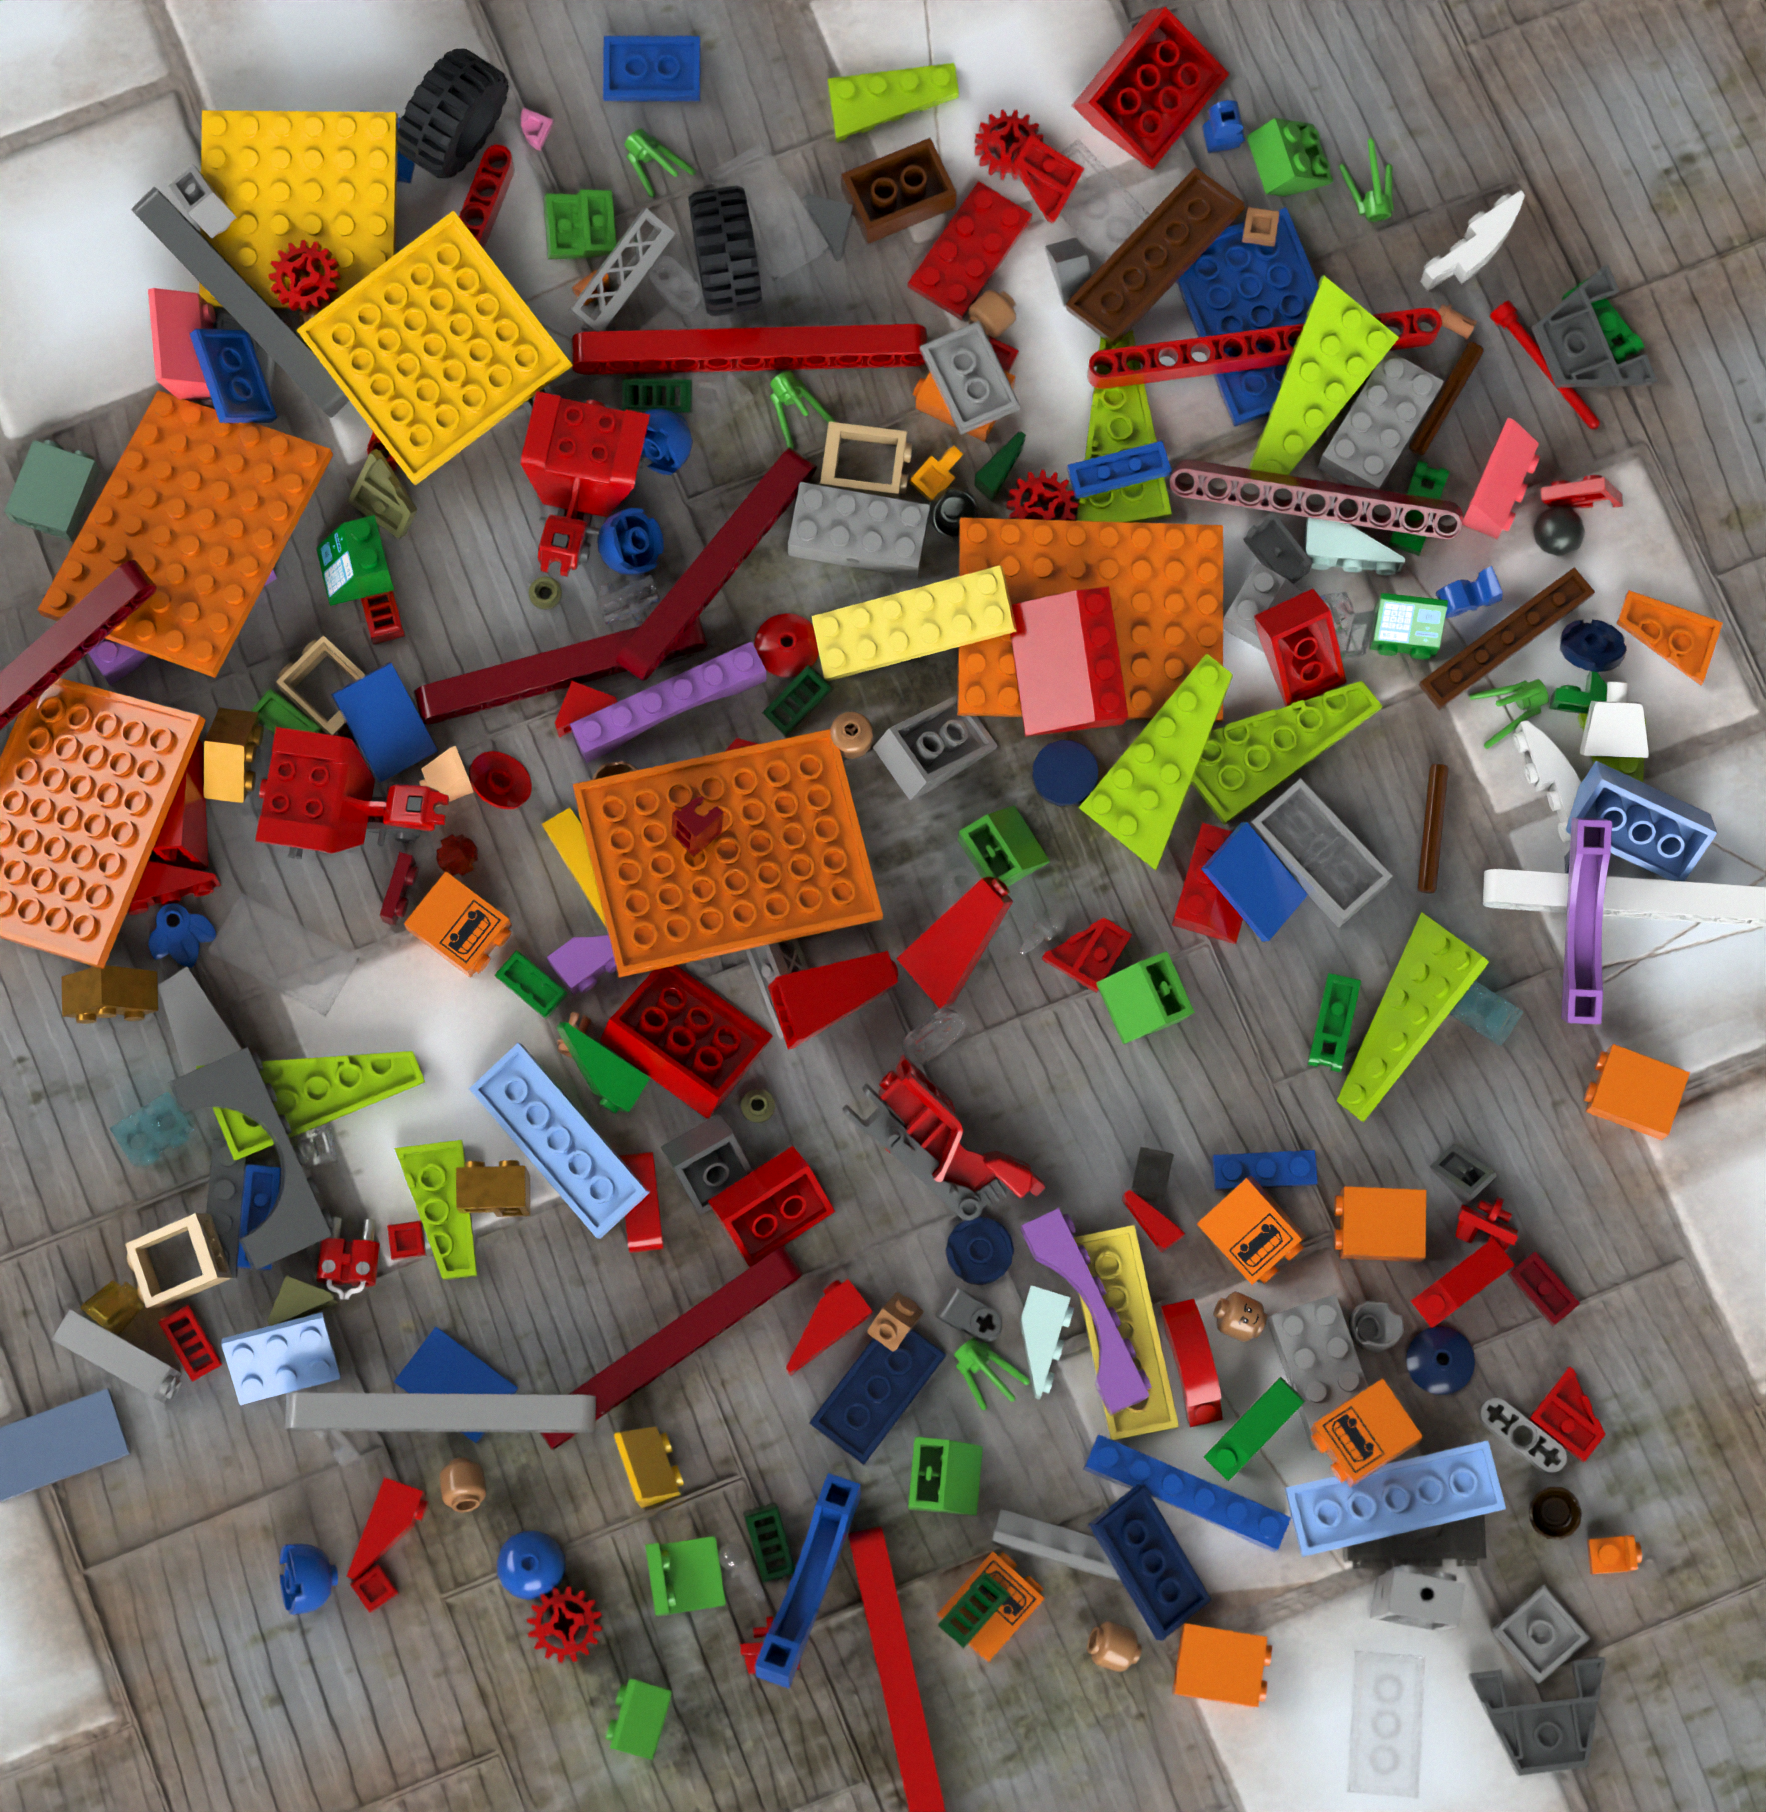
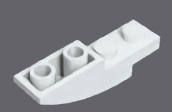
[1420,190,1525,291]
[1513,720,1581,849]

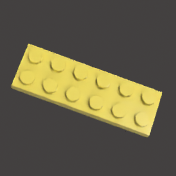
[811,565,1017,681]
[1073,1225,1179,1441]

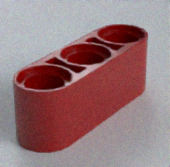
[619,1152,664,1253]

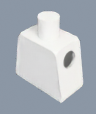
[1580,682,1649,758]

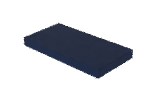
[809,1329,947,1465]
[1088,1484,1212,1641]

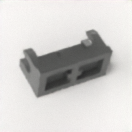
[1243,512,1313,584]

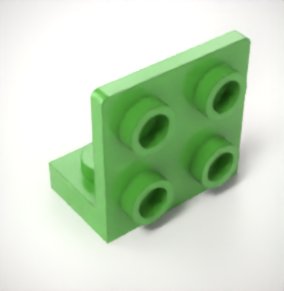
[645,1536,726,1617]

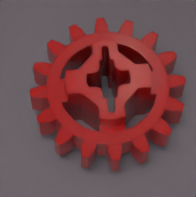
[974,110,1044,180]
[268,240,342,313]
[1006,470,1078,521]
[527,1586,603,1663]

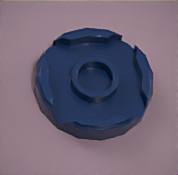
[1560,619,1627,672]
[1032,740,1098,806]
[946,1216,1014,1285]

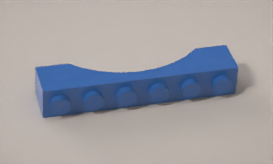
[1083,1434,1291,1552]
[755,1473,861,1689]

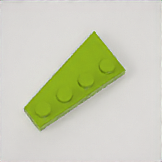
[827,63,959,143]

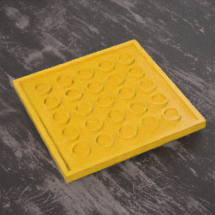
[199,110,398,309]
[297,210,573,486]

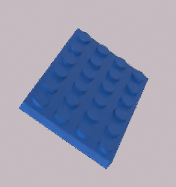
[1176,207,1319,427]

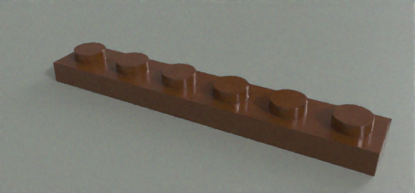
[1419,567,1595,710]

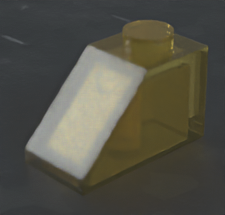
[80,1280,145,1337]

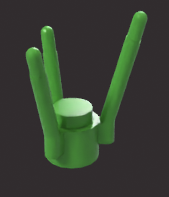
[624,128,696,198]
[1339,138,1394,222]
[770,371,836,448]
[1469,679,1549,749]
[954,1337,1030,1411]

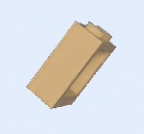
[820,422,912,499]
[276,635,365,737]
[125,1213,232,1308]

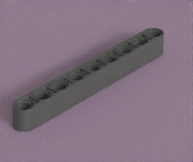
[131,186,350,418]

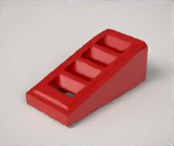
[361,590,405,645]
[1121,1189,1185,1253]
[158,1304,223,1382]

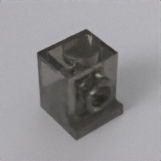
[1131,1147,1174,1202]

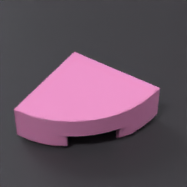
[520,107,553,151]

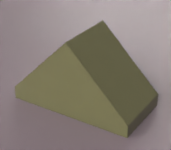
[267,1276,338,1326]

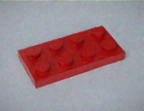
[908,181,1032,321]

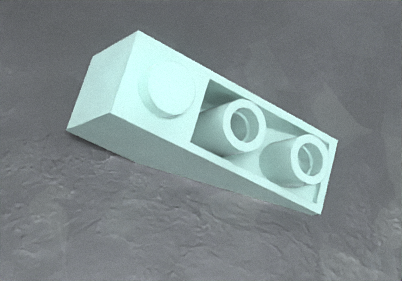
[1303,517,1405,575]
[1020,1285,1074,1400]

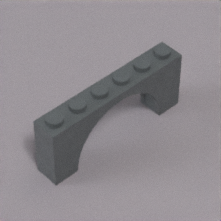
[168,1047,334,1270]

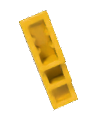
[542,807,607,929]

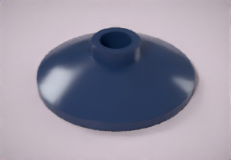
[1406,1326,1475,1395]

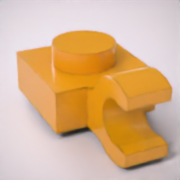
[908,445,963,502]

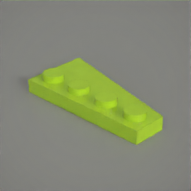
[394,1140,478,1280]

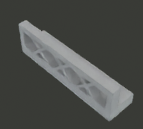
[568,208,675,332]
[745,938,809,1039]
[991,1509,1122,1583]

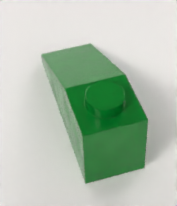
[556,1022,650,1114]
[1203,1376,1306,1481]

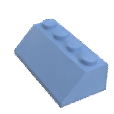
[1566,761,1717,882]

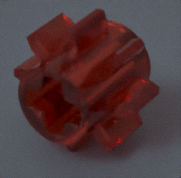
[436,834,478,876]

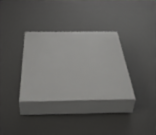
[1491,1585,1591,1684]

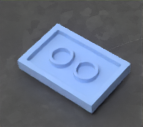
[221,1312,341,1405]

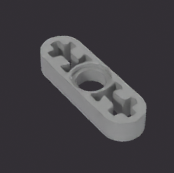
[1478,1398,1567,1474]

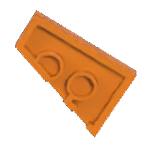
[1616,590,1723,686]

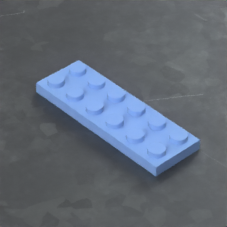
[469,1043,650,1239]
[1285,1441,1506,1557]

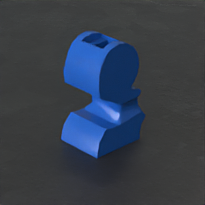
[1202,100,1245,153]
[1435,565,1503,618]

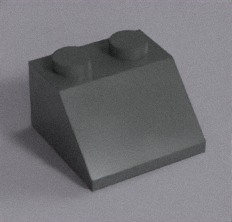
[661,1113,753,1216]

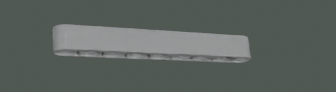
[285,1393,596,1433]

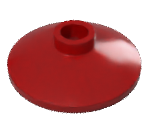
[754,613,819,678]
[469,751,532,809]

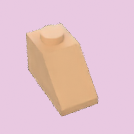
[419,746,473,807]

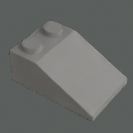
[1223,562,1340,652]
[873,695,998,801]

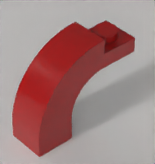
[1161,1299,1223,1428]

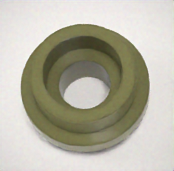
[529,577,562,610]
[741,1089,775,1123]

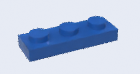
[1067,441,1172,499]
[1212,1150,1318,1191]
[235,1164,281,1271]

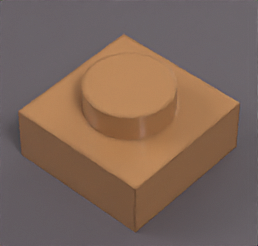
[1242,207,1280,247]

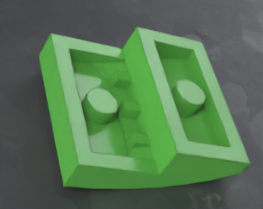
[543,189,616,259]

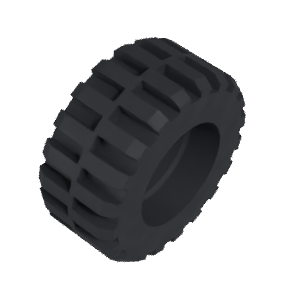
[396,48,509,179]
[688,185,762,317]

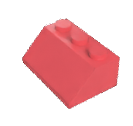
[148,288,216,401]
[1462,417,1540,539]

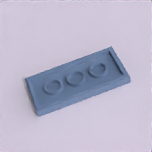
[0,1388,131,1502]

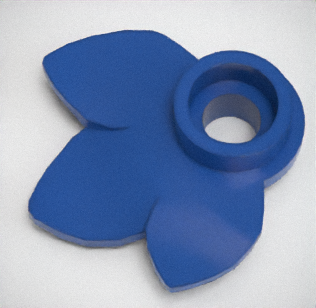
[148,903,217,968]

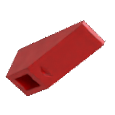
[127,861,221,915]

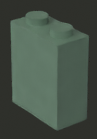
[4,440,100,542]

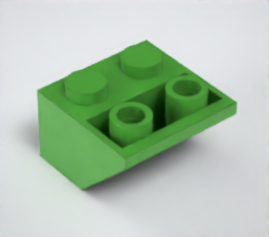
[1246,118,1333,197]
[958,805,1050,887]
[1096,951,1195,1045]
[908,1437,983,1516]
[606,1678,673,1760]

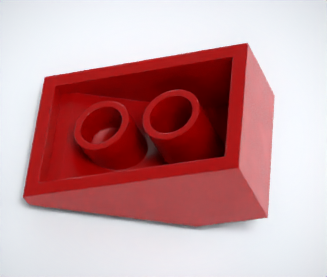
[1254,588,1347,707]

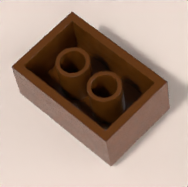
[841,138,957,244]

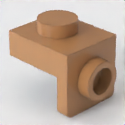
[867,1292,925,1351]

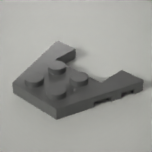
[1531,264,1657,388]
[1468,1657,1605,1776]

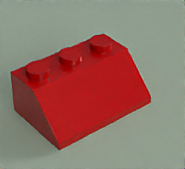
[1171,823,1243,944]
[707,1145,835,1267]

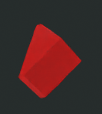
[554,681,618,737]

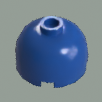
[641,408,693,475]
[597,508,664,575]
[496,1530,566,1601]
[279,1543,338,1615]

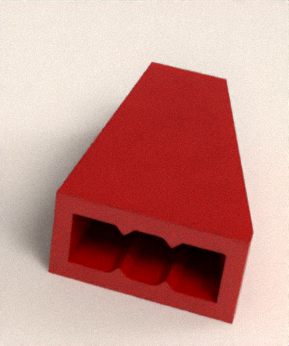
[153,740,209,869]
[896,876,1013,1009]
[768,951,898,1050]

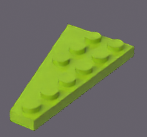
[1248,275,1399,475]
[1076,330,1172,523]
[1079,653,1233,872]
[1191,681,1382,826]
[1337,912,1489,1122]
[195,1051,425,1161]

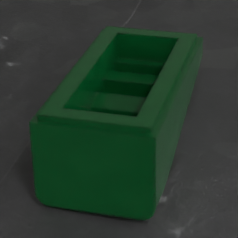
[622,379,692,413]
[974,431,1026,501]
[762,665,834,736]
[743,1503,795,1583]
[937,1571,1010,1649]

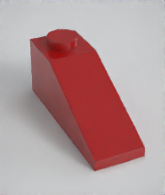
[1411,1238,1515,1328]
[786,1279,873,1376]
[346,1477,429,1580]

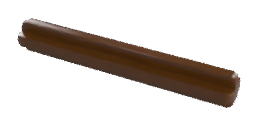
[1409,342,1484,456]
[1417,764,1449,894]

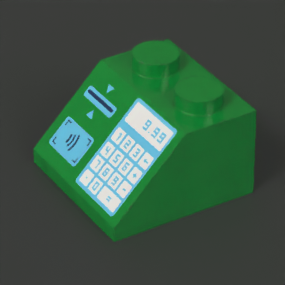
[316,515,394,606]
[1369,593,1448,660]

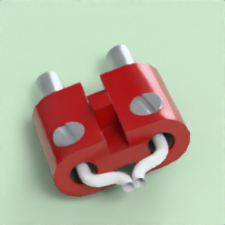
[316,1217,380,1300]

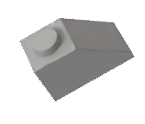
[169,164,237,239]

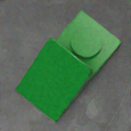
[1549,671,1607,714]

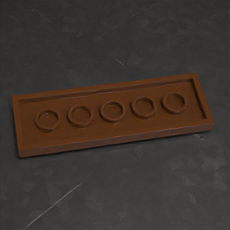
[1065,167,1245,347]

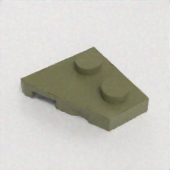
[347,449,418,539]

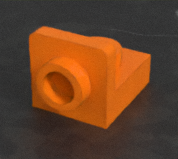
[1587,1535,1642,1575]

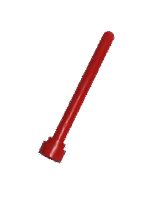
[1489,300,1600,430]

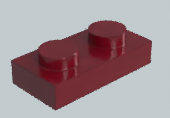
[380,852,419,926]
[1508,1251,1581,1327]

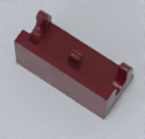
[671,796,724,857]

